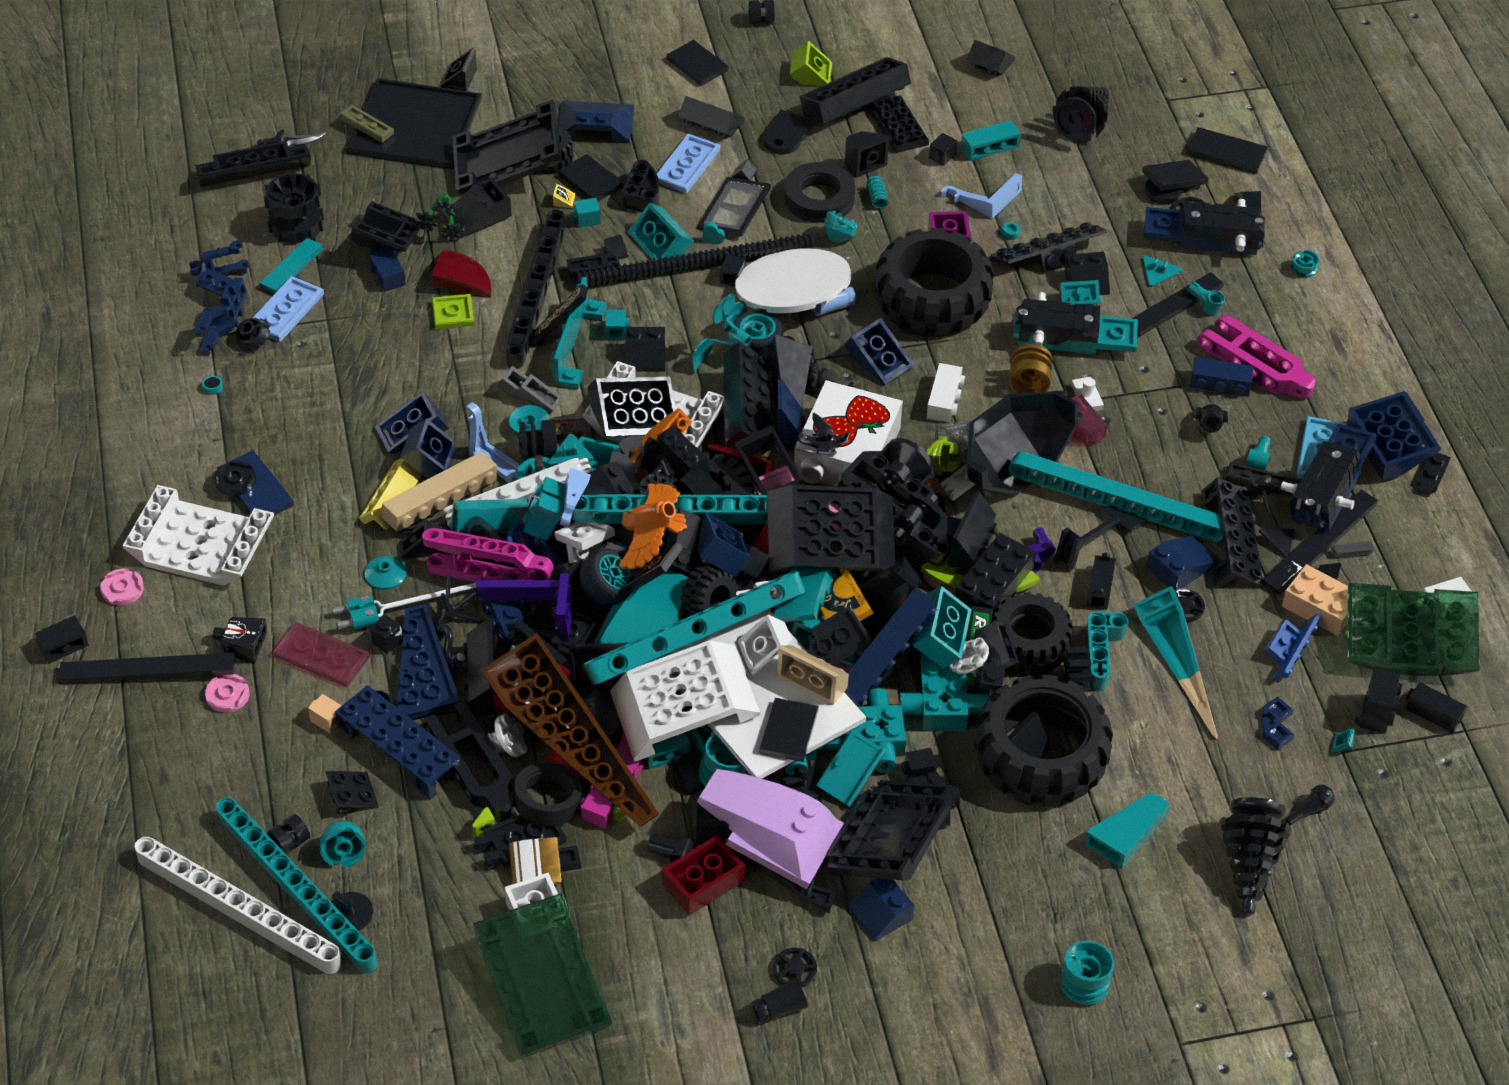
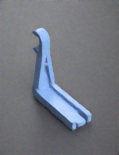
[941,173,1022,219]
[466,402,520,483]
[560,468,591,527]

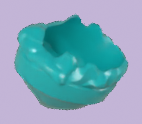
[824,211,858,244]

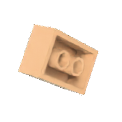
[1282,564,1362,636]

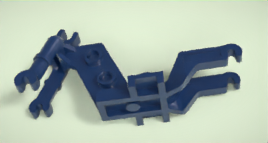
[189,240,250,355]

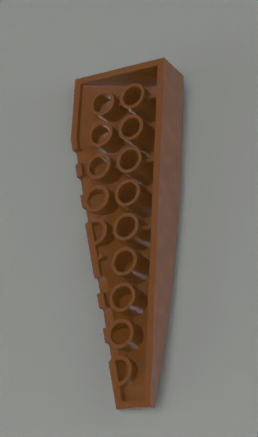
[481,633,659,827]

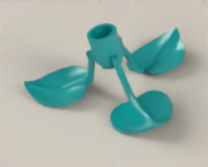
[692,294,752,373]

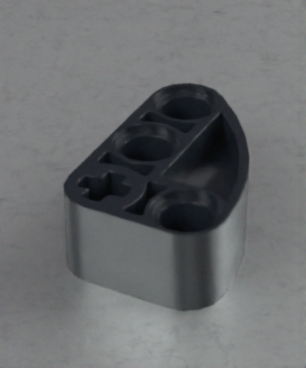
[623,160,659,212]

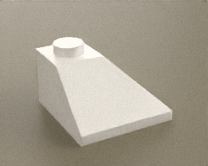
[737,615,792,675]

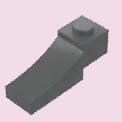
[497,366,563,414]

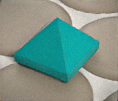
[1332,728,1355,753]

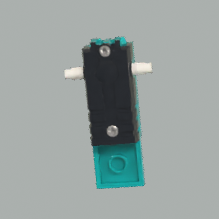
[1013,292,1138,354]

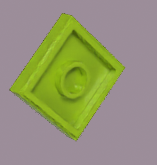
[432,294,475,330]

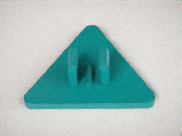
[1143,256,1183,287]
[548,434,593,466]

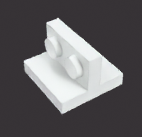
[555,522,615,563]

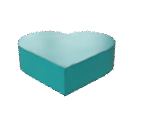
[702,222,725,244]

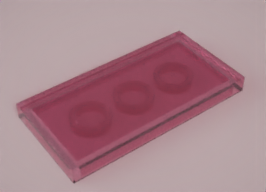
[273,622,370,688]

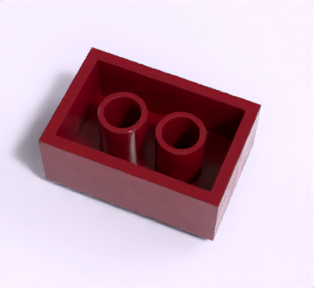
[662,835,745,916]

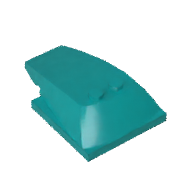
[593,569,696,667]

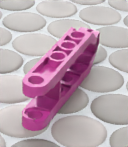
[1197,315,1315,399]
[422,528,554,582]

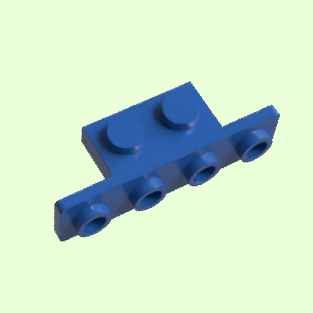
[1264,614,1320,681]

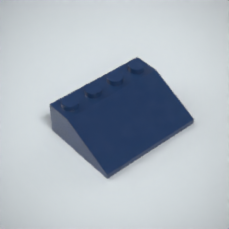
[1347,391,1441,481]

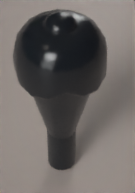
[1285,784,1335,825]

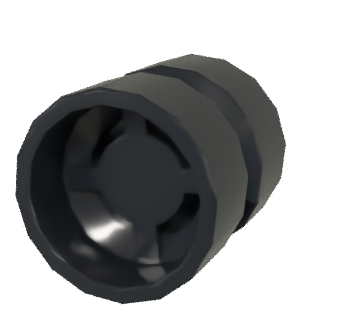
[748,0,775,23]
[267,814,310,854]

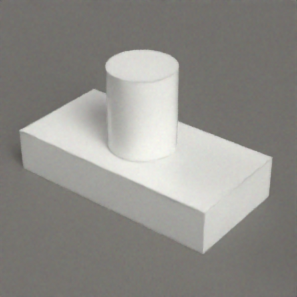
[1071,377,1104,414]

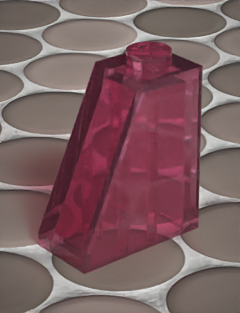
[1071,394,1107,446]

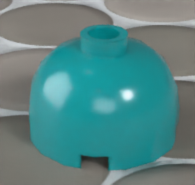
[320,821,367,867]

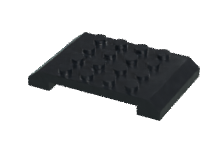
[452,99,561,195]

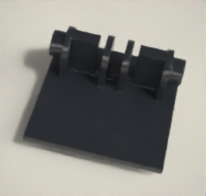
[325,771,379,816]

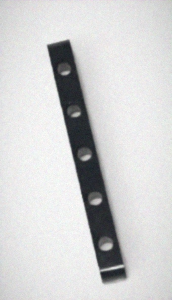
[506,210,565,369]

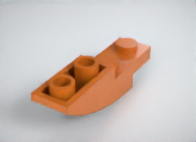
[629,408,692,482]

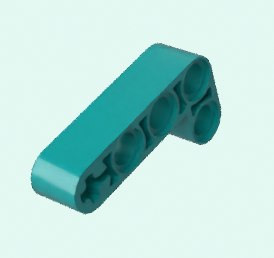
[1085,612,1128,691]

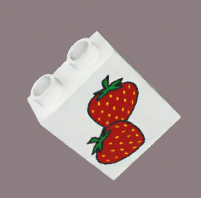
[794,381,903,486]

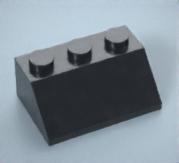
[678,96,745,137]

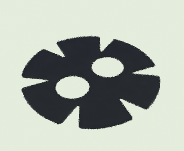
[610,435,665,483]

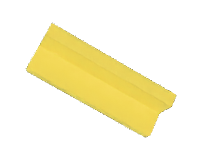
[359,458,422,530]

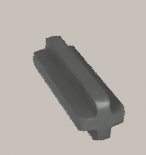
[1333,541,1374,557]

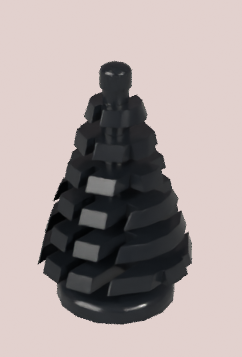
[1052,86,1109,142]
[1220,797,1292,915]

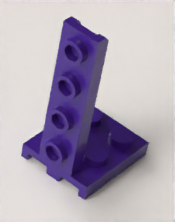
[475,574,573,641]

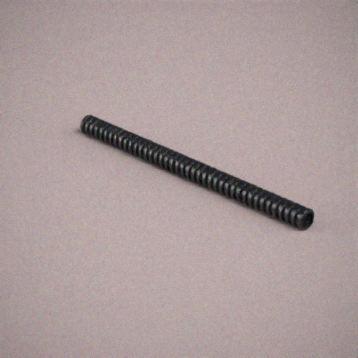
[575,232,815,287]

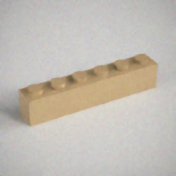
[382,451,497,532]

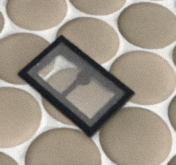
[697,177,771,237]

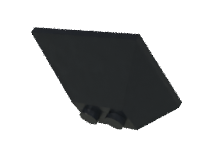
[351,201,421,252]

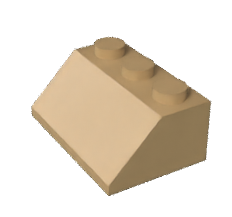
[777,645,849,705]

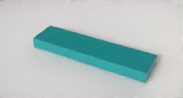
[260,238,323,294]

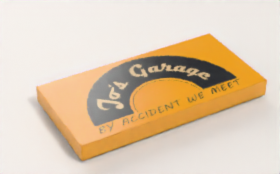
[820,570,873,621]

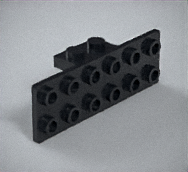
[991,222,1107,272]

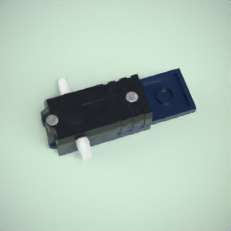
[1144,199,1265,255]
[1281,424,1376,530]

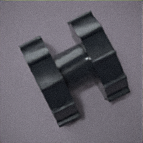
[264,171,324,245]

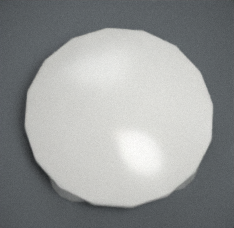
[949,637,989,674]

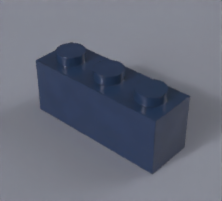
[1190,357,1254,396]

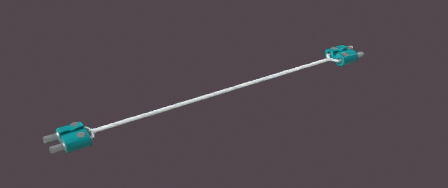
[332,528,743,630]

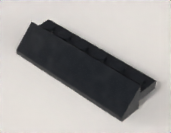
[195,141,311,187]

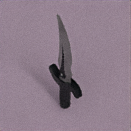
[257,130,326,146]

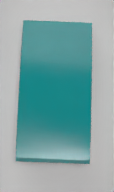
[774,568,834,622]

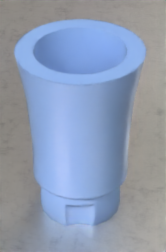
[812,287,856,316]

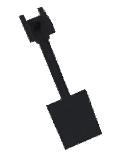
[1054,505,1148,572]

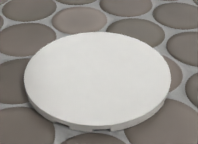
[735,249,851,313]

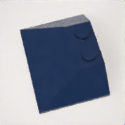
[558,101,634,144]

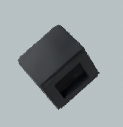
[604,235,628,259]
[1318,563,1342,580]

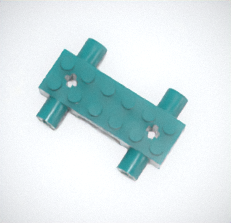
[900,630,989,731]
[785,688,906,776]

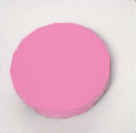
[100,568,144,606]
[205,674,250,713]

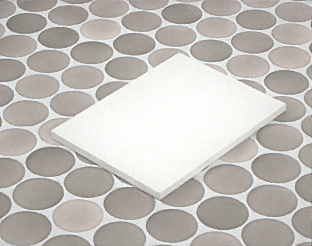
[655,609,866,779]

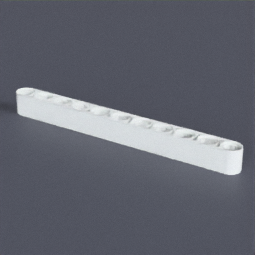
[135,837,342,974]

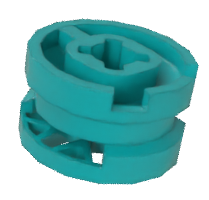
[1291,249,1319,278]

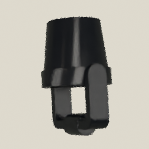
[1195,404,1228,433]

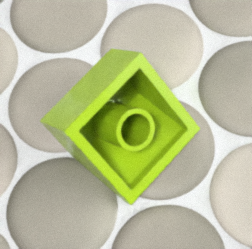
[790,41,832,87]

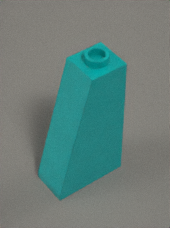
[450,499,529,534]
[1085,792,1170,868]

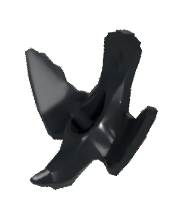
[796,412,849,455]

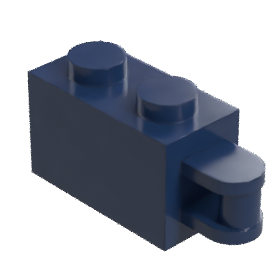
[368,248,406,292]

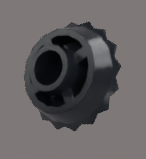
[236,318,270,351]

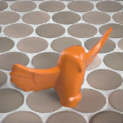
[619,484,687,570]

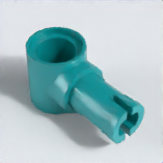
[1187,281,1225,316]
[1246,436,1271,470]

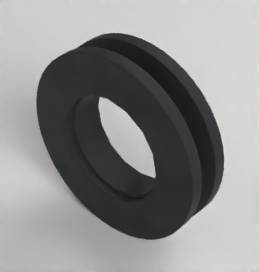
[784,162,855,223]

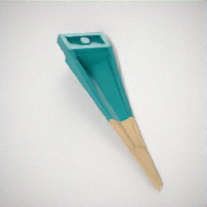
[1133,586,1218,739]

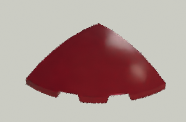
[432,250,492,298]

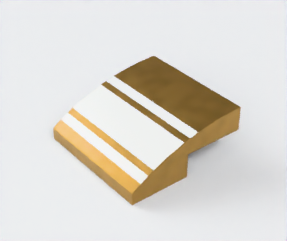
[508,837,562,885]

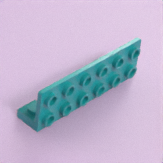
[551,277,607,390]

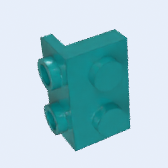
[1059,280,1102,307]

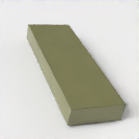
[340,105,394,143]

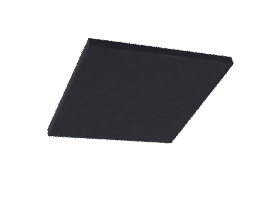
[346,78,482,170]

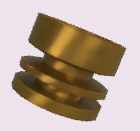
[1009,344,1053,394]

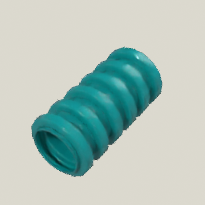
[866,176,889,209]

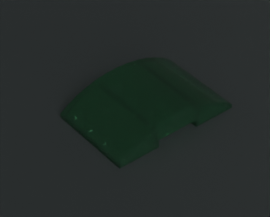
[1347,583,1480,676]

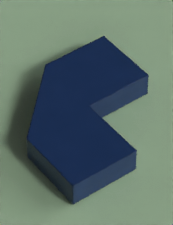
[1261,697,1294,750]

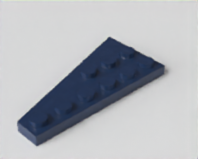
[397,604,460,719]

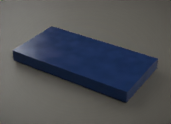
[217,450,294,515]

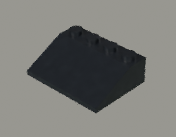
[587,377,676,437]
[664,508,752,591]

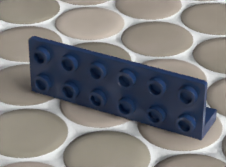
[335,686,460,800]

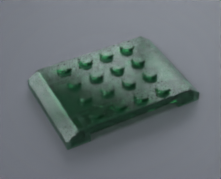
[473,892,612,1058]

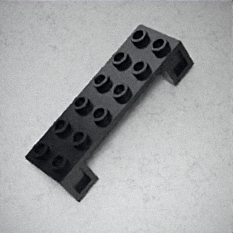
[1201,477,1264,588]

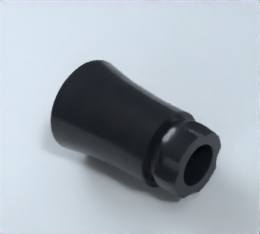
[751,977,808,1023]

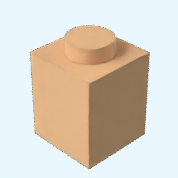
[308,694,342,734]

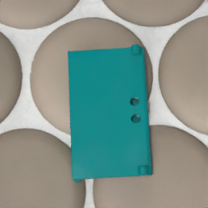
[816,729,886,807]

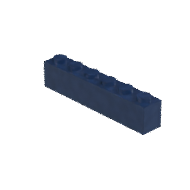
[844,587,938,706]

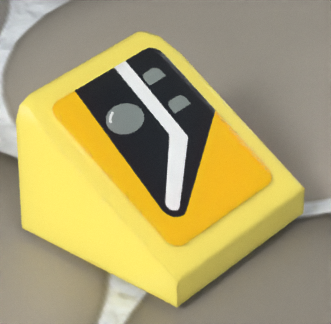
[553,184,575,208]

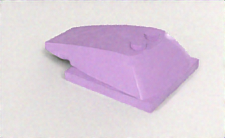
[697,769,844,889]

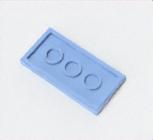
[657,134,720,194]
[253,276,324,342]

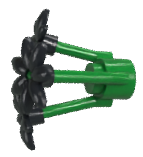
[415,194,465,241]

